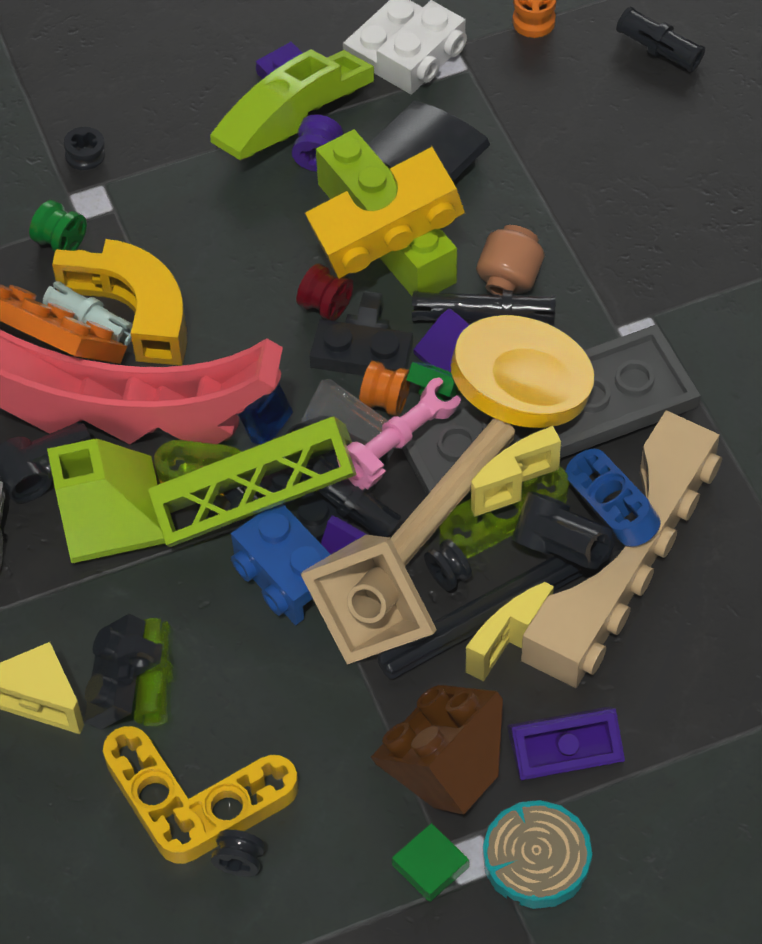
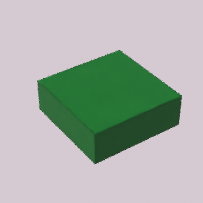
[392,823,469,902]

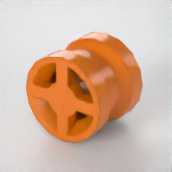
[512,0,557,38]
[359,361,411,416]

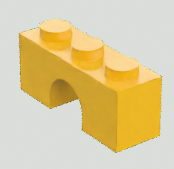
[305,147,465,279]

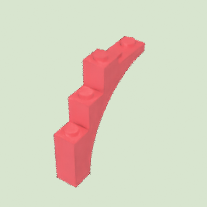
[0,330,283,453]

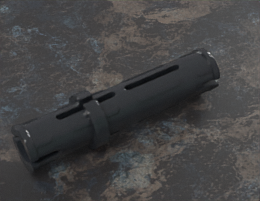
[412,290,556,326]

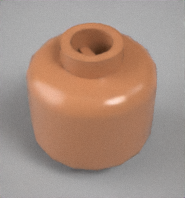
[476,225,545,295]

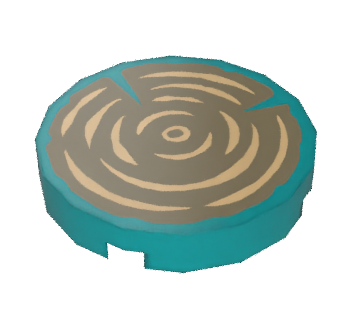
[482,800,592,909]

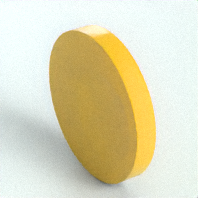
[451,315,594,428]

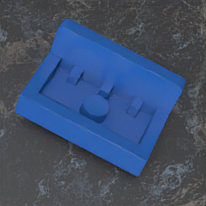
[231,504,331,625]

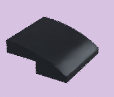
[368,100,490,181]

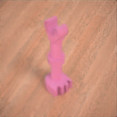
[337,377,461,490]

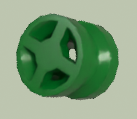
[29,200,87,252]

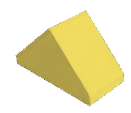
[0,642,84,734]

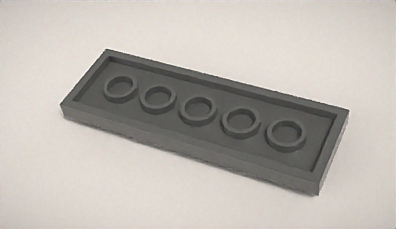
[402,324,701,496]

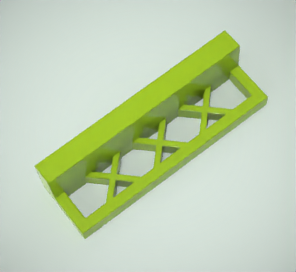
[148,416,357,547]

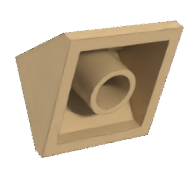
[301,535,437,664]

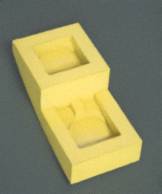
[471,426,561,516]
[466,582,554,681]

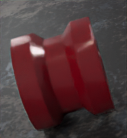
[296,263,354,321]

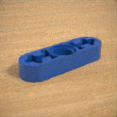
[565,449,661,547]

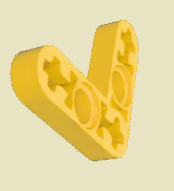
[103,726,298,864]

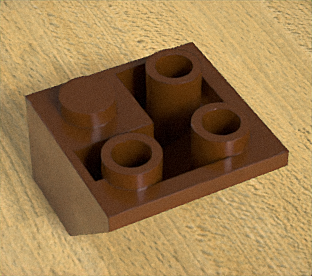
[371,685,503,814]

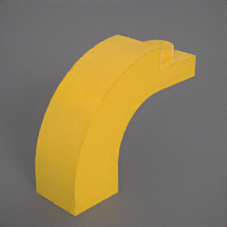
[52,239,187,366]

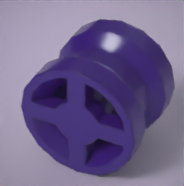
[292,115,343,172]

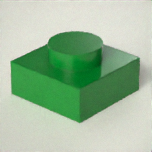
[406,362,462,401]

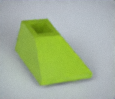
[47,438,165,563]

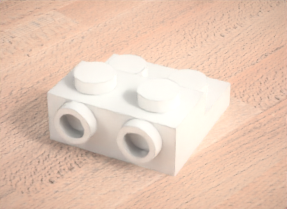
[343,0,467,95]

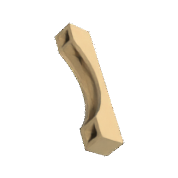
[521,410,722,688]

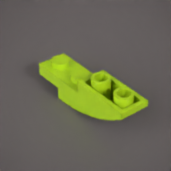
[210,49,374,160]

